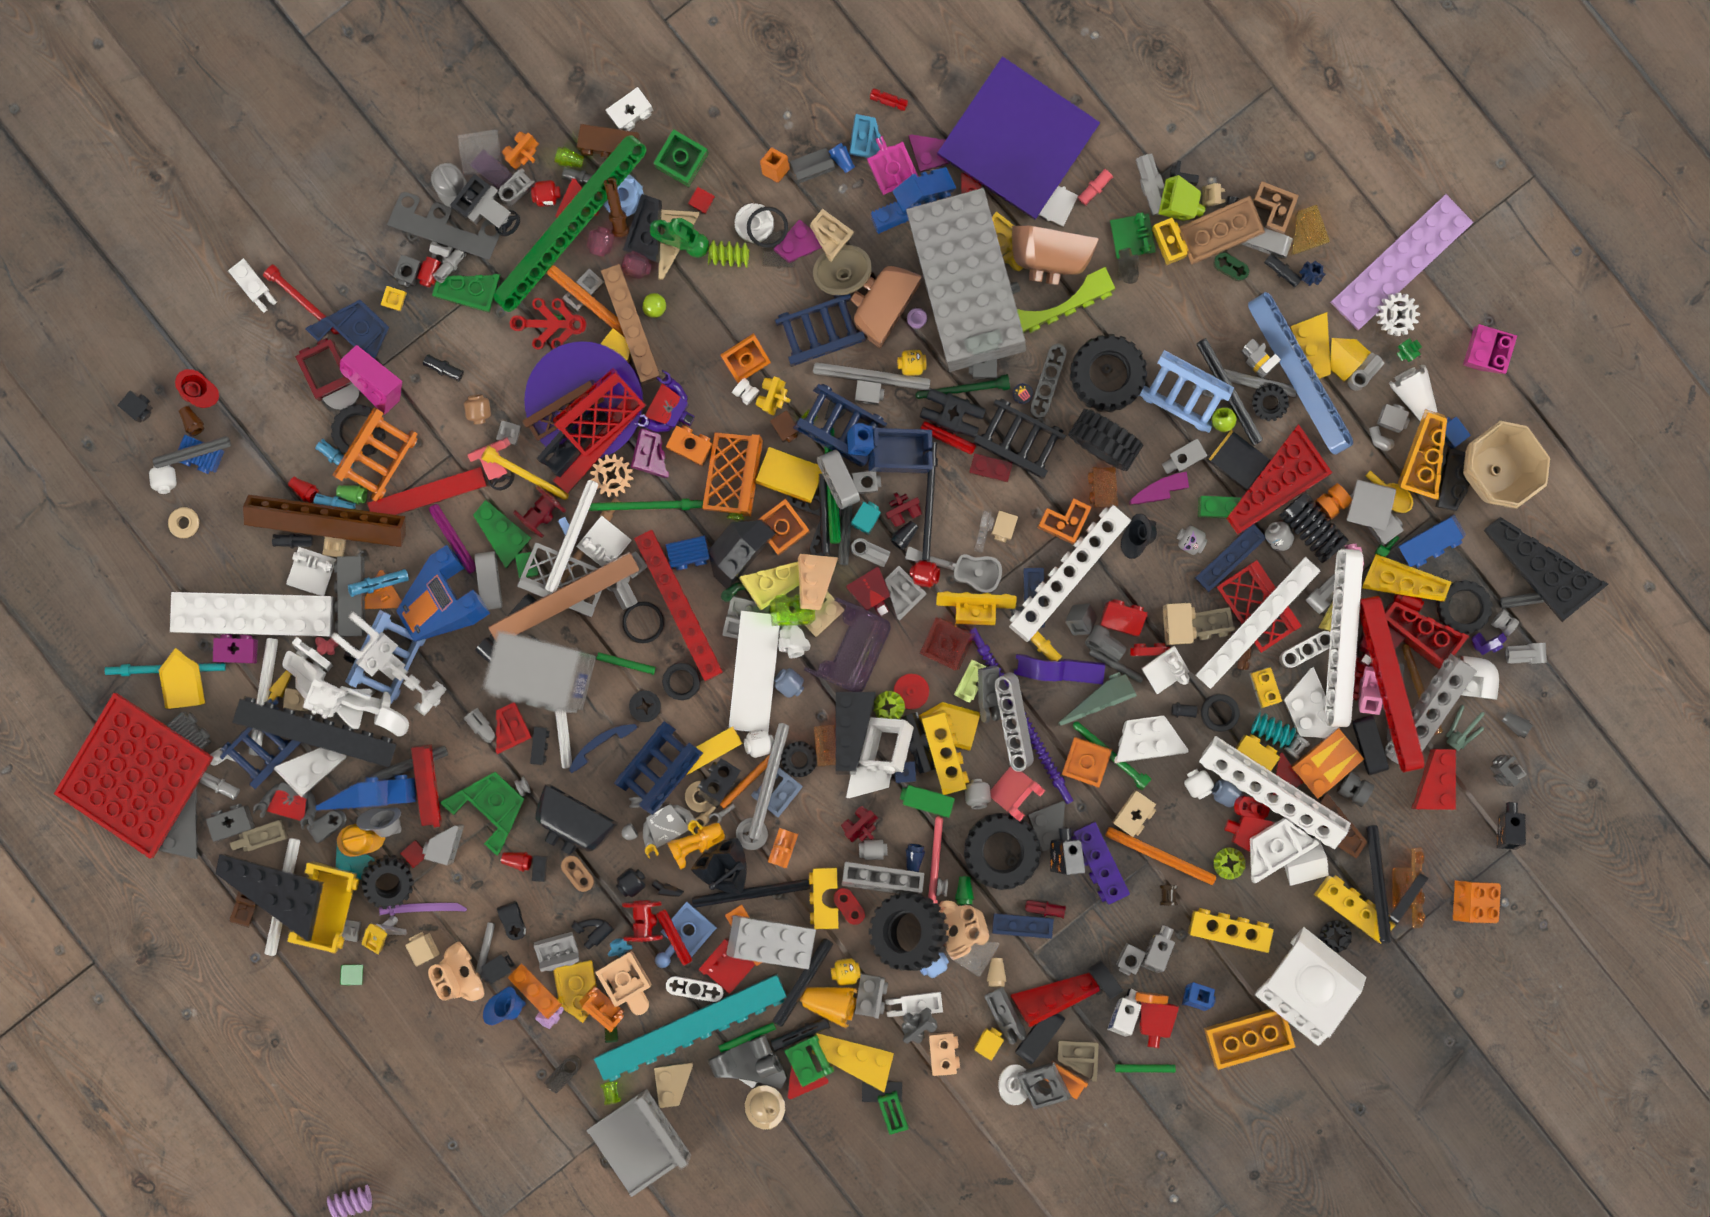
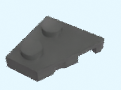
[1028,801,1065,852]

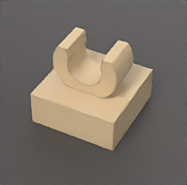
[1202,183,1225,207]
[322,537,346,557]

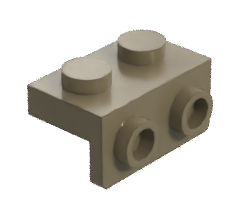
[1192,607,1236,640]

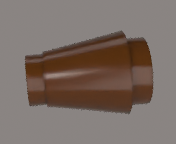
[179,406,204,436]

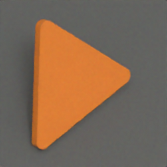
[365,570,402,609]

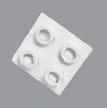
[576,516,632,567]
[286,547,337,596]
[1141,646,1190,694]

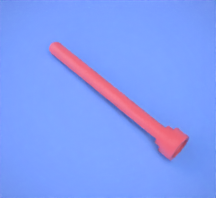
[928,816,943,905]

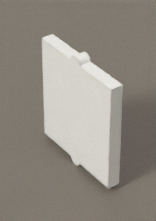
[1039,186,1078,227]

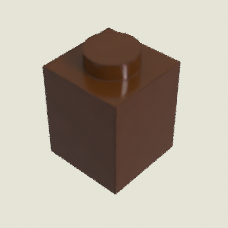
[770,410,800,443]

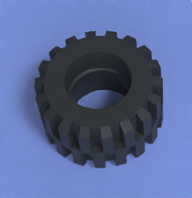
[361,854,413,909]

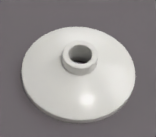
[998,1064,1028,1105]

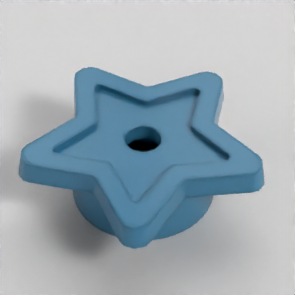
[608,938,632,957]

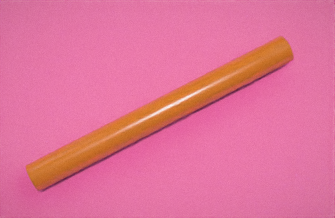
[720,754,770,809]

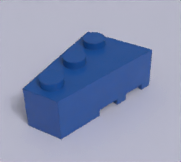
[892,167,956,212]
[1398,514,1466,568]

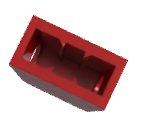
[1224,816,1275,852]
[1139,1001,1179,1048]

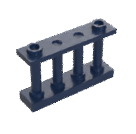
[775,294,866,367]
[793,384,887,467]
[220,697,301,789]
[614,721,703,815]

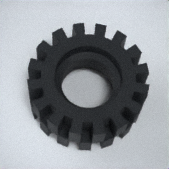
[1252,383,1289,421]
[782,741,817,777]

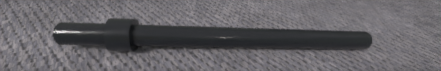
[922,442,938,561]

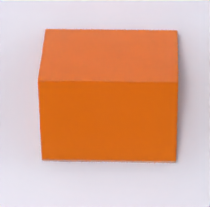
[720,333,771,383]

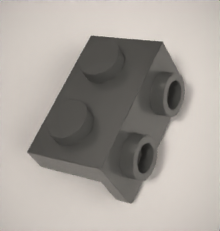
[1490,755,1521,787]

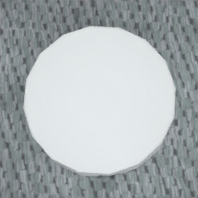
[735,203,774,243]

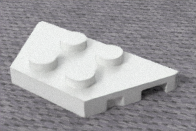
[1283,667,1339,738]
[1114,716,1189,763]
[1250,818,1319,883]

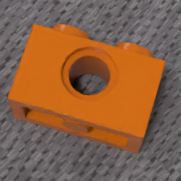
[666,425,713,466]

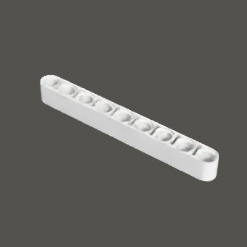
[1324,549,1363,727]

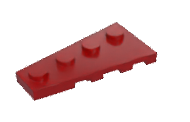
[1010,973,1100,1027]

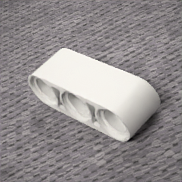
[1279,631,1331,668]

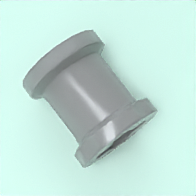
[1284,733,1310,760]

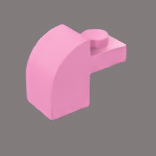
[1358,666,1383,715]

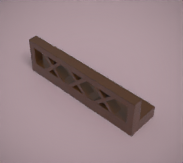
[522,380,605,441]

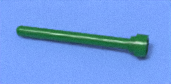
[1073,721,1152,791]

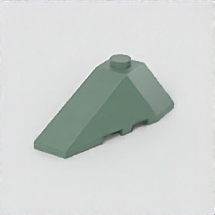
[1058,672,1137,726]

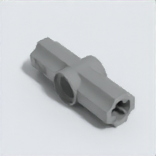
[1136,154,1164,216]

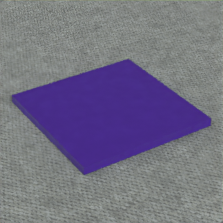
[937,56,1100,220]

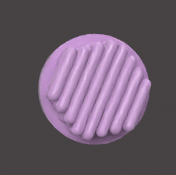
[535,1006,564,1029]

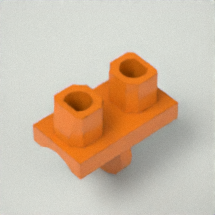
[502,131,539,170]
[768,828,798,869]

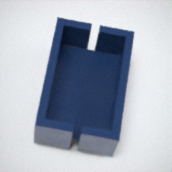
[868,428,933,473]

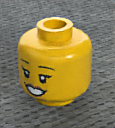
[897,350,926,376]
[831,958,861,986]

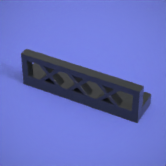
[537,403,612,477]

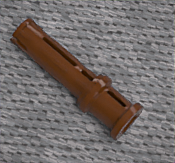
[604,178,629,237]

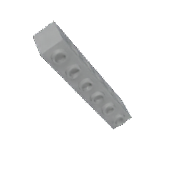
[1384,654,1477,764]

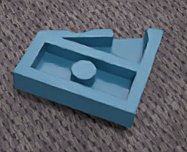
[849,114,882,158]

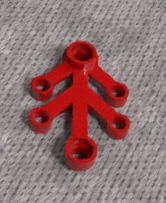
[510,298,587,350]

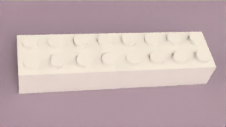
[170,592,336,637]

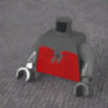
[253,781,317,830]

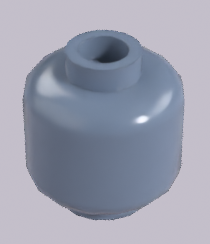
[774,668,804,698]
[1212,779,1243,807]

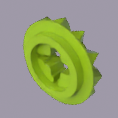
[873,691,905,720]
[1214,848,1246,879]

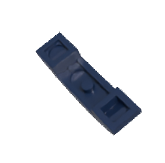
[569,724,639,773]

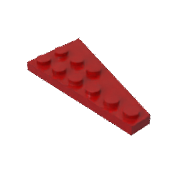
[1226,424,1332,535]

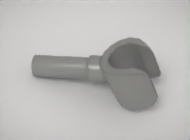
[709,803,735,823]

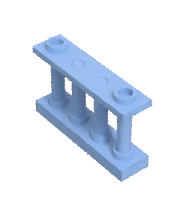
[1139,350,1234,433]
[345,610,426,704]

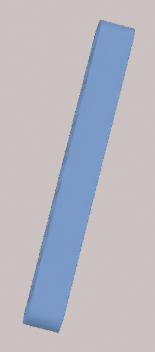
[1248,292,1353,455]

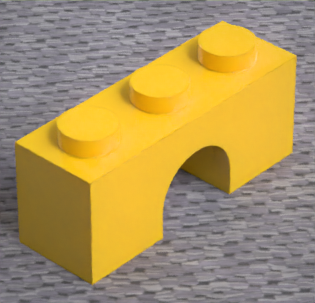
[809,867,838,929]

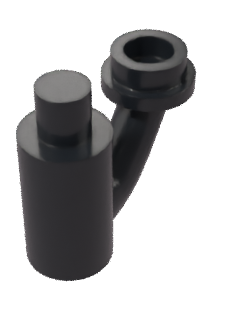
[571,918,614,950]

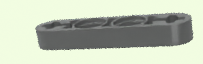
[1030,344,1066,419]

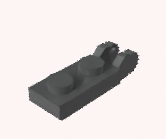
[978,666,1000,723]
[984,987,1027,1044]

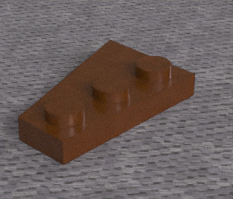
[1319,792,1367,858]

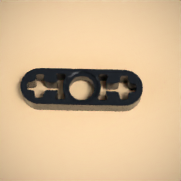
[1389,872,1428,926]

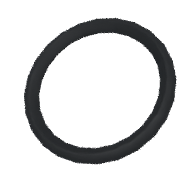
[747,206,788,248]
[622,601,664,643]

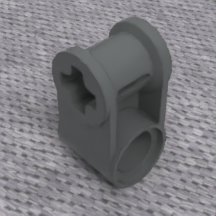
[306,810,347,844]

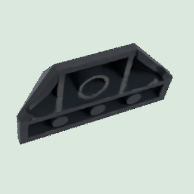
[708,519,776,589]

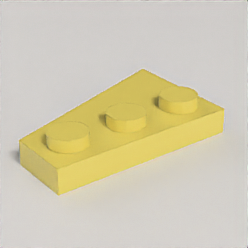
[739,562,799,610]

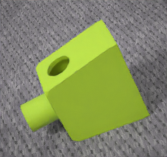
[1158,175,1205,221]

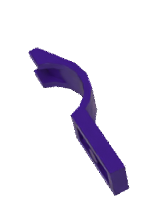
[1014,654,1105,684]

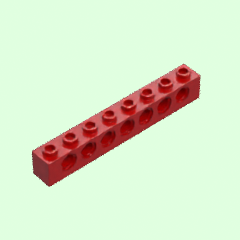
[634,530,724,681]

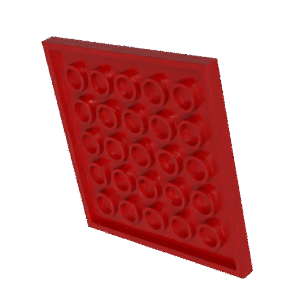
[54,693,214,859]

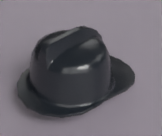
[1121,514,1157,559]

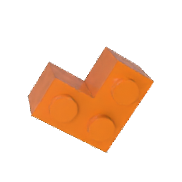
[1037,499,1091,544]

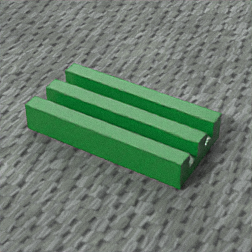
[877,1091,909,1135]

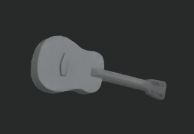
[905,547,1002,594]

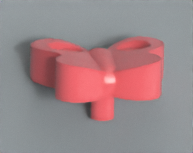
[315,637,339,655]

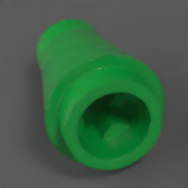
[955,876,974,906]

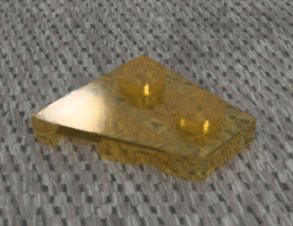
[1292,205,1330,255]

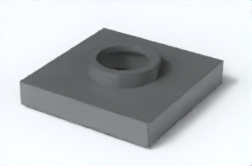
[1017,1062,1071,1109]

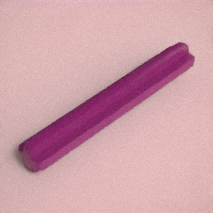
[428,504,476,574]

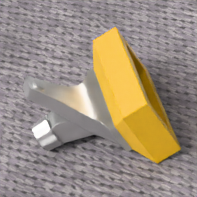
[362,915,407,955]

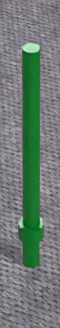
[588,498,704,511]

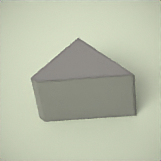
[1510,765,1527,779]

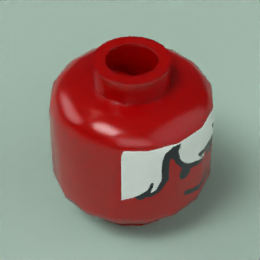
[531,180,561,207]

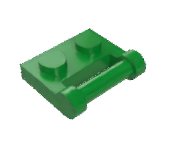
[785,1035,835,1087]

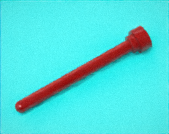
[263,264,339,335]

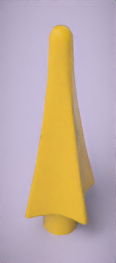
[268,670,292,700]

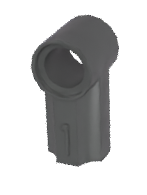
[1085,625,1127,662]

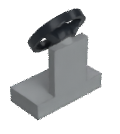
[468,186,520,236]

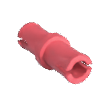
[1077,169,1113,206]

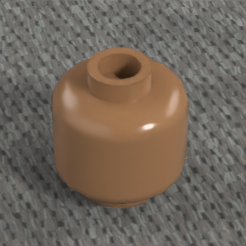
[464,394,491,424]

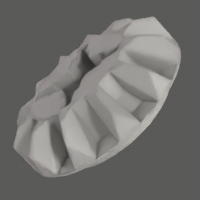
[736,818,768,850]

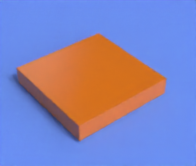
[1062,737,1112,787]

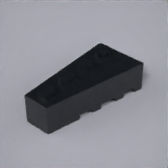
[836,692,876,775]

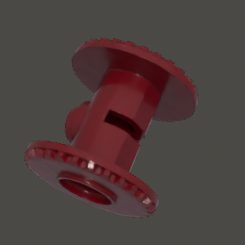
[513,485,566,538]

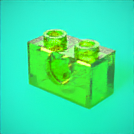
[769,594,816,626]

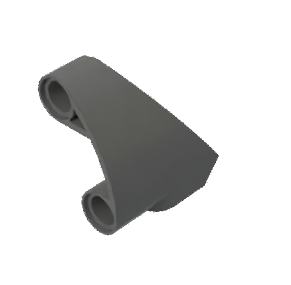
[708,1035,788,1089]

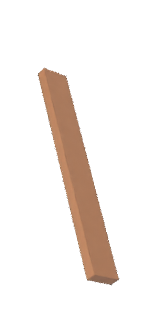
[488,552,639,640]

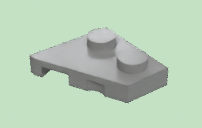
[885,566,927,621]

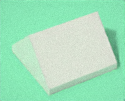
[1284,837,1329,886]

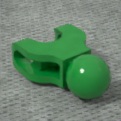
[650,218,710,258]

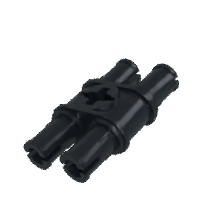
[919,388,986,438]

